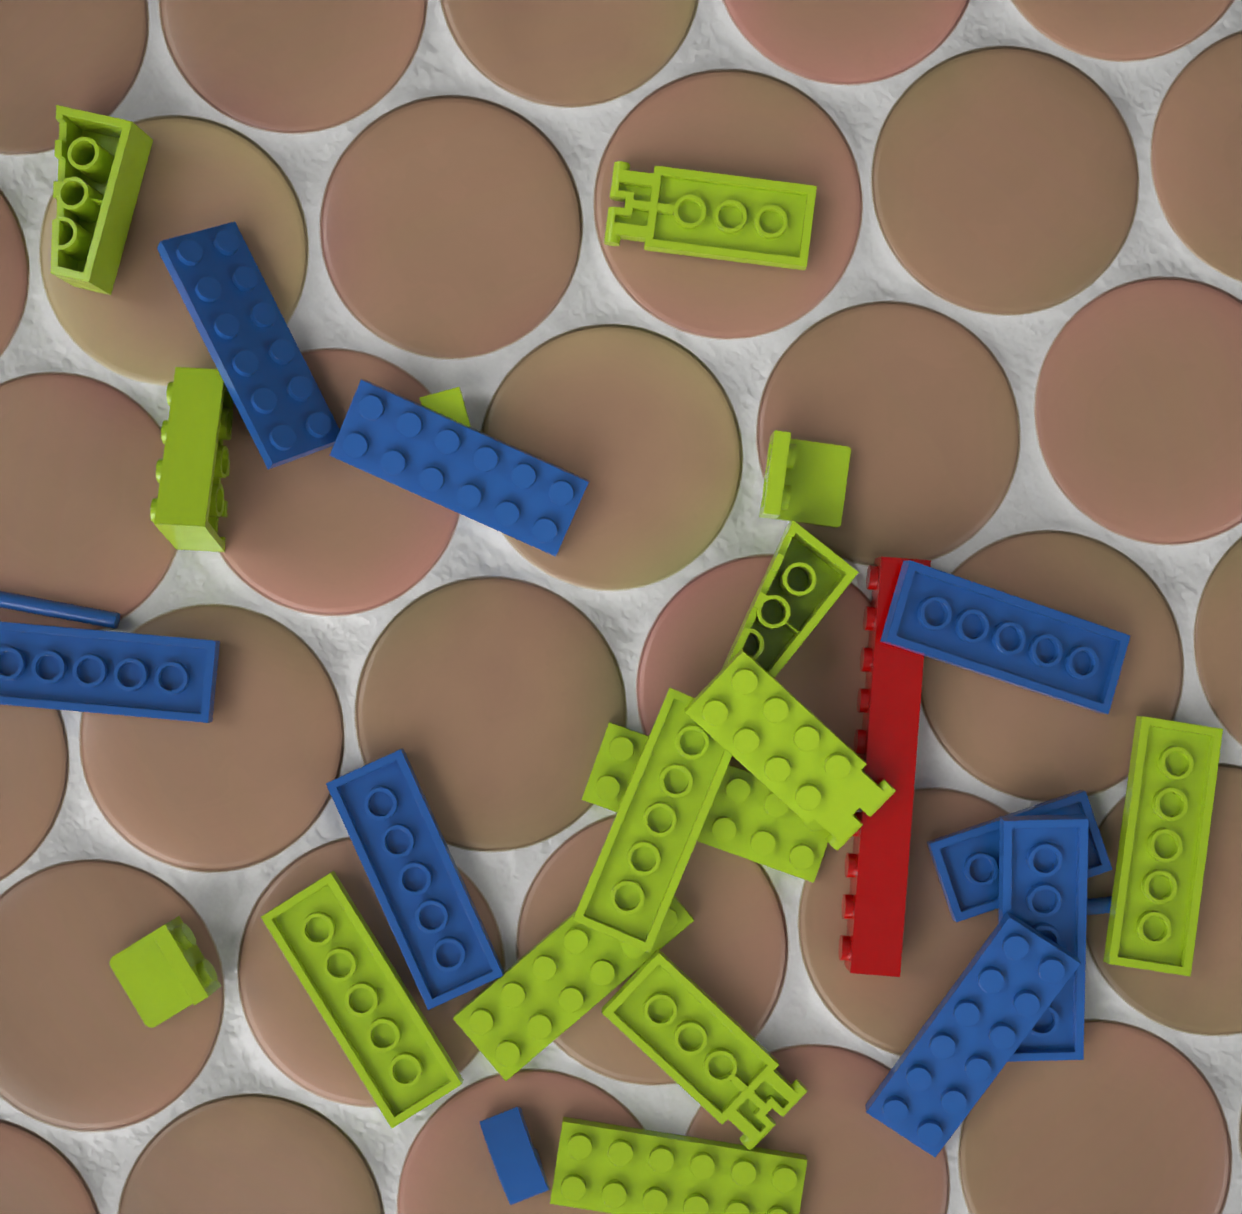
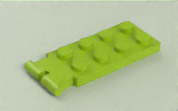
[604,161,817,270]
[684,649,896,851]
[602,949,808,1150]

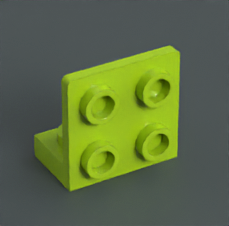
[759,430,851,528]

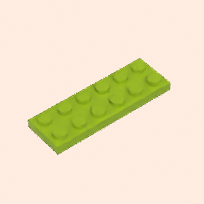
[572,687,732,953]
[1103,716,1223,977]
[581,722,830,883]
[261,870,464,1128]
[453,895,694,1081]
[550,1117,808,1214]

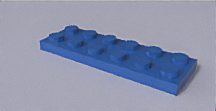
[157,221,340,470]
[329,379,589,557]
[880,560,1131,714]
[0,621,220,723]
[326,748,505,1010]
[998,814,1089,1062]
[865,911,1081,1158]

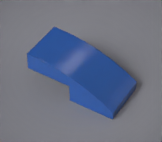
[480,1107,550,1205]

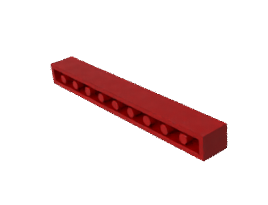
[838,556,931,977]

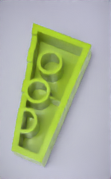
[50,105,153,295]
[150,367,234,552]
[721,520,859,678]

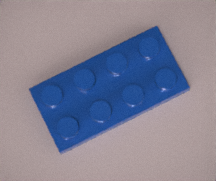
[926,790,1113,922]

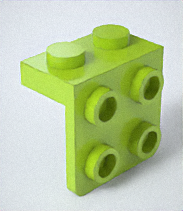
[109,916,221,1028]

